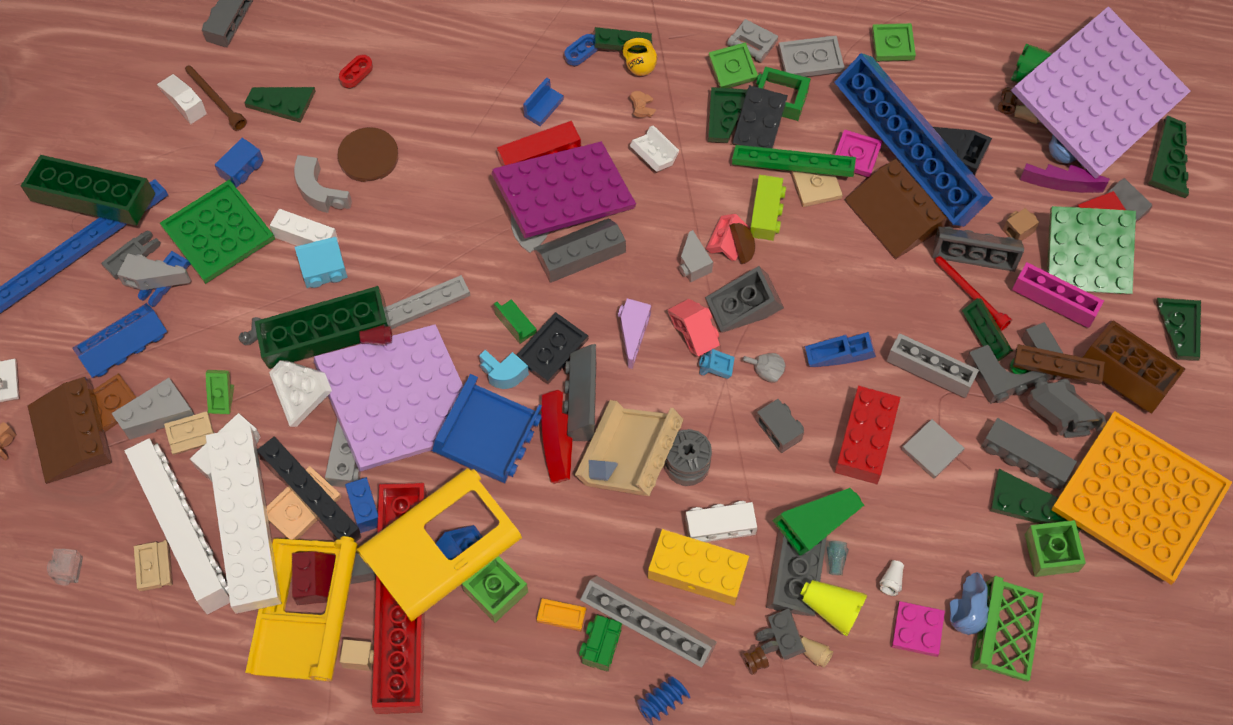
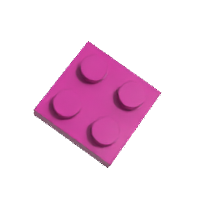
[835,129,883,177]
[892,601,945,657]

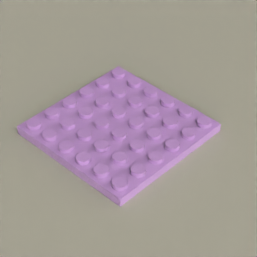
[314,325,463,472]

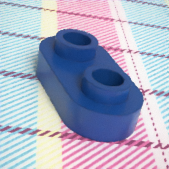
[565,34,598,66]

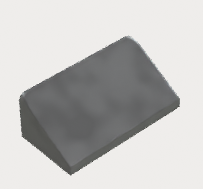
[1108,178,1153,222]

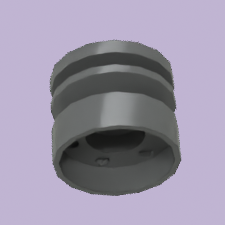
[664,429,712,486]

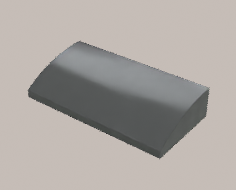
[766,530,827,616]

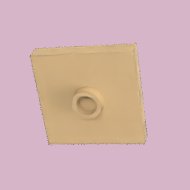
[791,171,843,207]

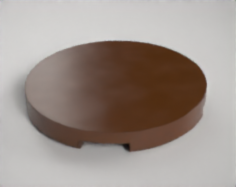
[338,127,399,182]

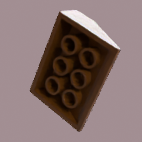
[845,159,948,260]
[1083,320,1185,414]
[27,377,112,484]

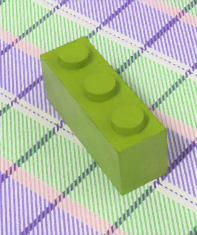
[750,175,786,241]

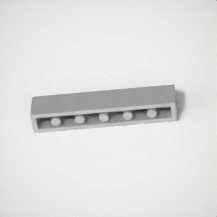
[580,576,717,668]

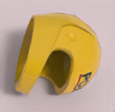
[623,38,657,76]

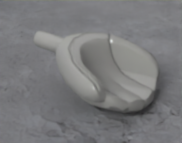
[743,353,786,383]

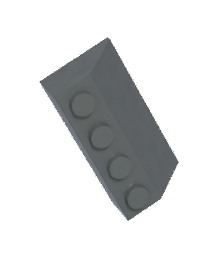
[534,218,626,283]
[932,227,1024,272]
[564,344,596,442]

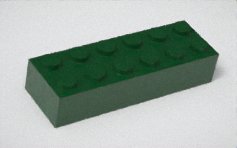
[21,155,155,226]
[254,286,393,369]

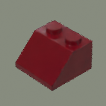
[292,551,336,605]

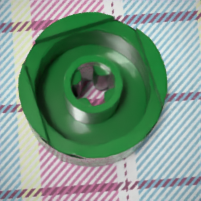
[1011,43,1052,83]

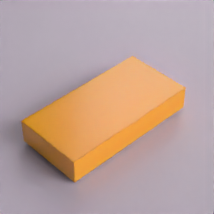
[537,598,586,632]

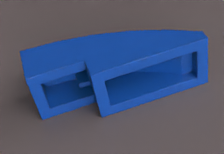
[805,332,876,367]

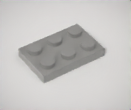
[778,35,844,77]

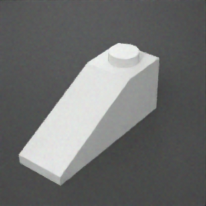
[157,74,207,125]

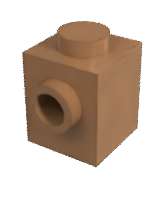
[1002,208,1039,240]

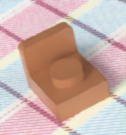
[0,422,16,461]

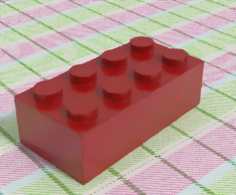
[835,386,901,484]

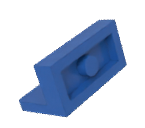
[523,77,564,127]

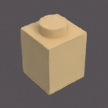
[340,640,374,671]

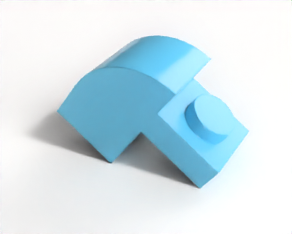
[479,350,529,389]

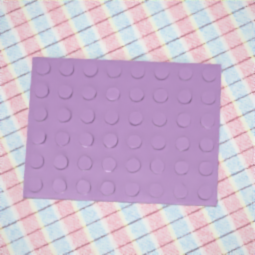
[1011,6,1191,179]

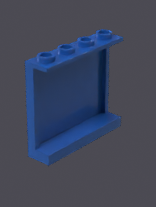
[432,374,542,483]

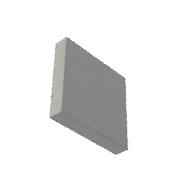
[902,419,965,479]

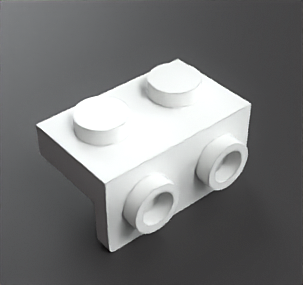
[630,126,679,172]

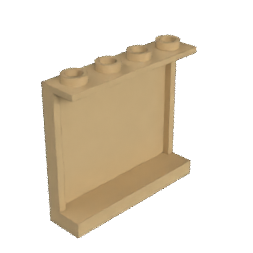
[575,400,683,496]

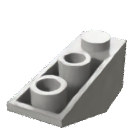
[117,253,191,290]

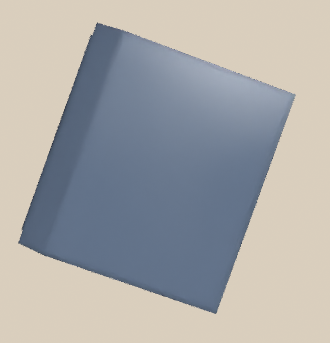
[589,460,618,481]

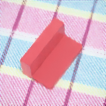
[706,214,750,261]

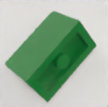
[494,299,537,344]

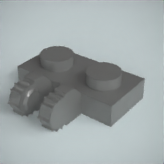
[756,609,806,660]

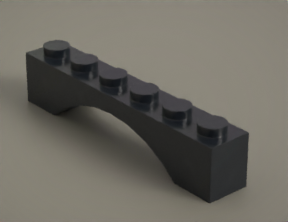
[257,436,362,543]

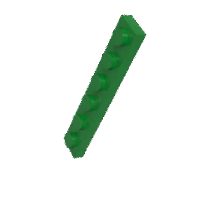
[732,145,856,177]

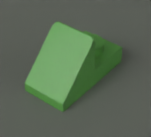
[205,370,234,414]

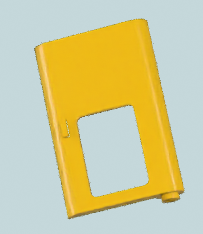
[356,468,522,622]
[245,536,358,682]

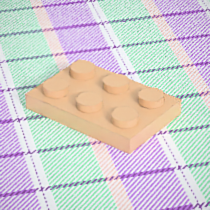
[266,466,341,540]

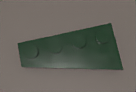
[1148,115,1189,198]
[990,469,1081,533]

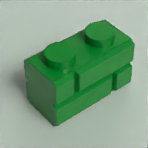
[579,615,622,672]

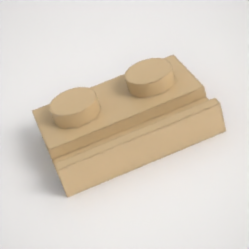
[164,412,214,455]
[134,540,172,591]

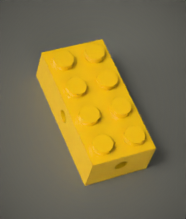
[648,529,749,606]

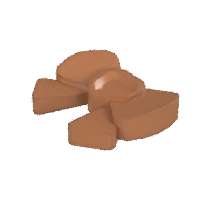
[629,91,656,118]

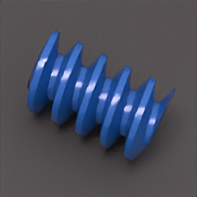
[637,676,691,725]

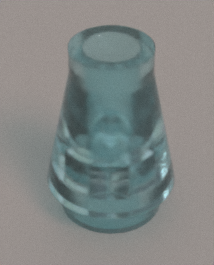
[826,541,849,575]

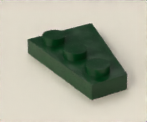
[1156,298,1201,361]

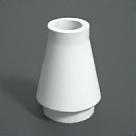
[880,560,904,596]

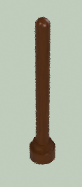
[185,65,247,131]

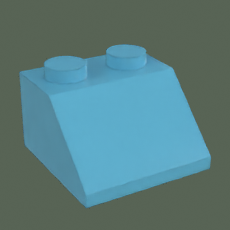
[295,237,348,288]

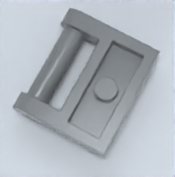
[727,19,778,62]

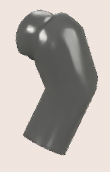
[239,317,261,345]

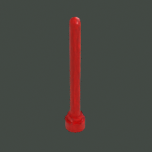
[935,256,1012,331]

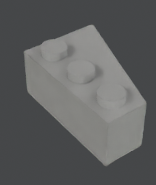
[112,378,194,440]

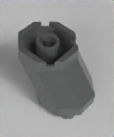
[1027,379,1106,438]

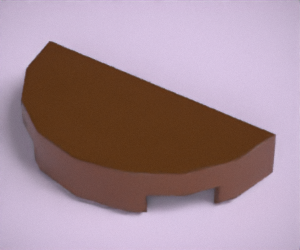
[730,223,755,264]

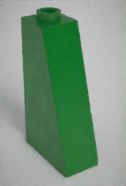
[772,487,864,556]

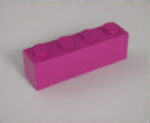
[1012,262,1104,328]

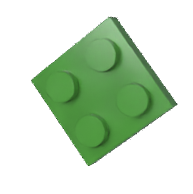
[872,23,916,61]
[708,42,758,88]

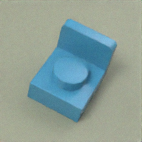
[699,349,735,379]

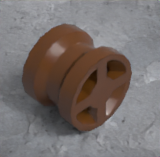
[742,646,769,675]

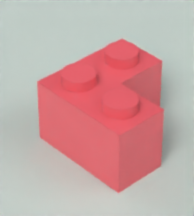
[668,299,720,356]

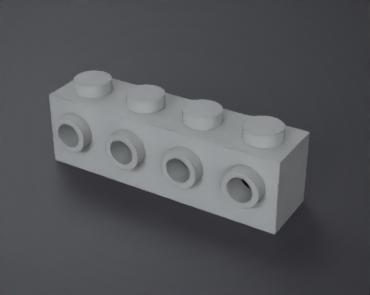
[887,333,979,398]
[325,419,361,488]

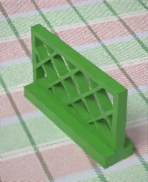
[972,576,1043,682]

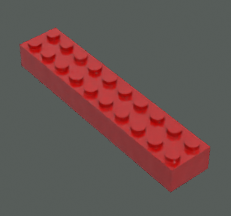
[372,483,427,714]

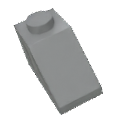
[679,230,713,283]

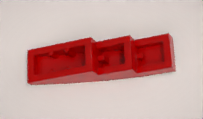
[541,390,573,484]

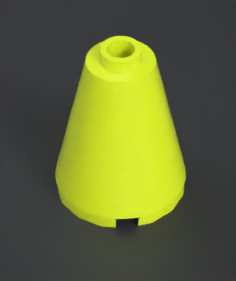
[800,580,867,636]

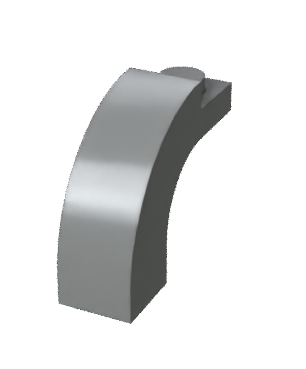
[294,155,352,213]

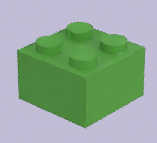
[1025,520,1086,577]
[462,556,528,623]

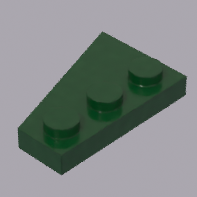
[244,87,316,123]
[708,87,748,143]

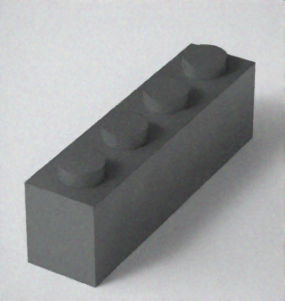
[202,0,253,48]
[981,418,1077,490]

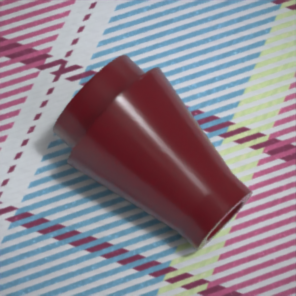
[360,324,392,346]

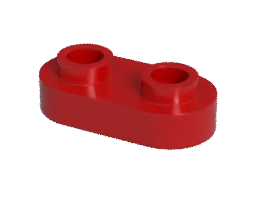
[339,55,373,88]

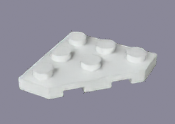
[269,360,332,427]

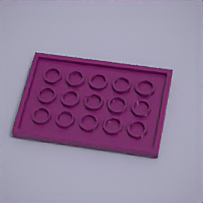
[491,141,636,238]

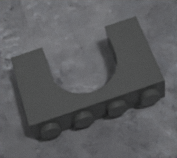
[965,322,1064,404]

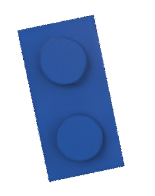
[214,137,264,188]
[345,477,378,533]

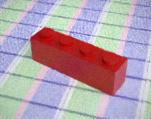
[497,120,581,166]

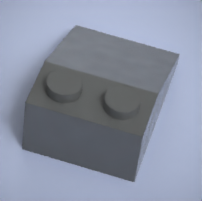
[705,266,784,333]

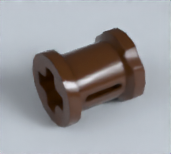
[998,87,1018,114]

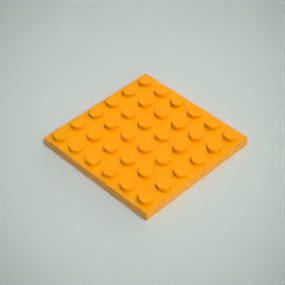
[1051,411,1232,585]

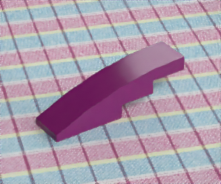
[1020,163,1109,193]

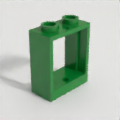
[756,66,811,121]

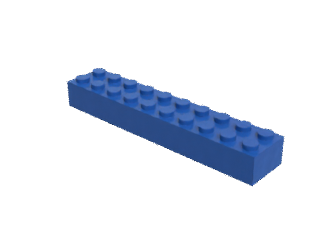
[834,53,993,227]

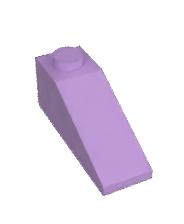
[618,298,651,369]

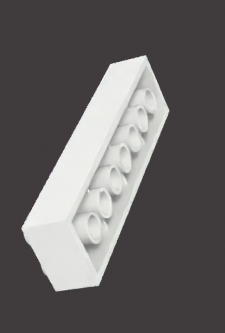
[206,426,282,614]
[124,438,230,614]

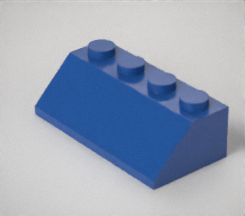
[72,303,167,378]

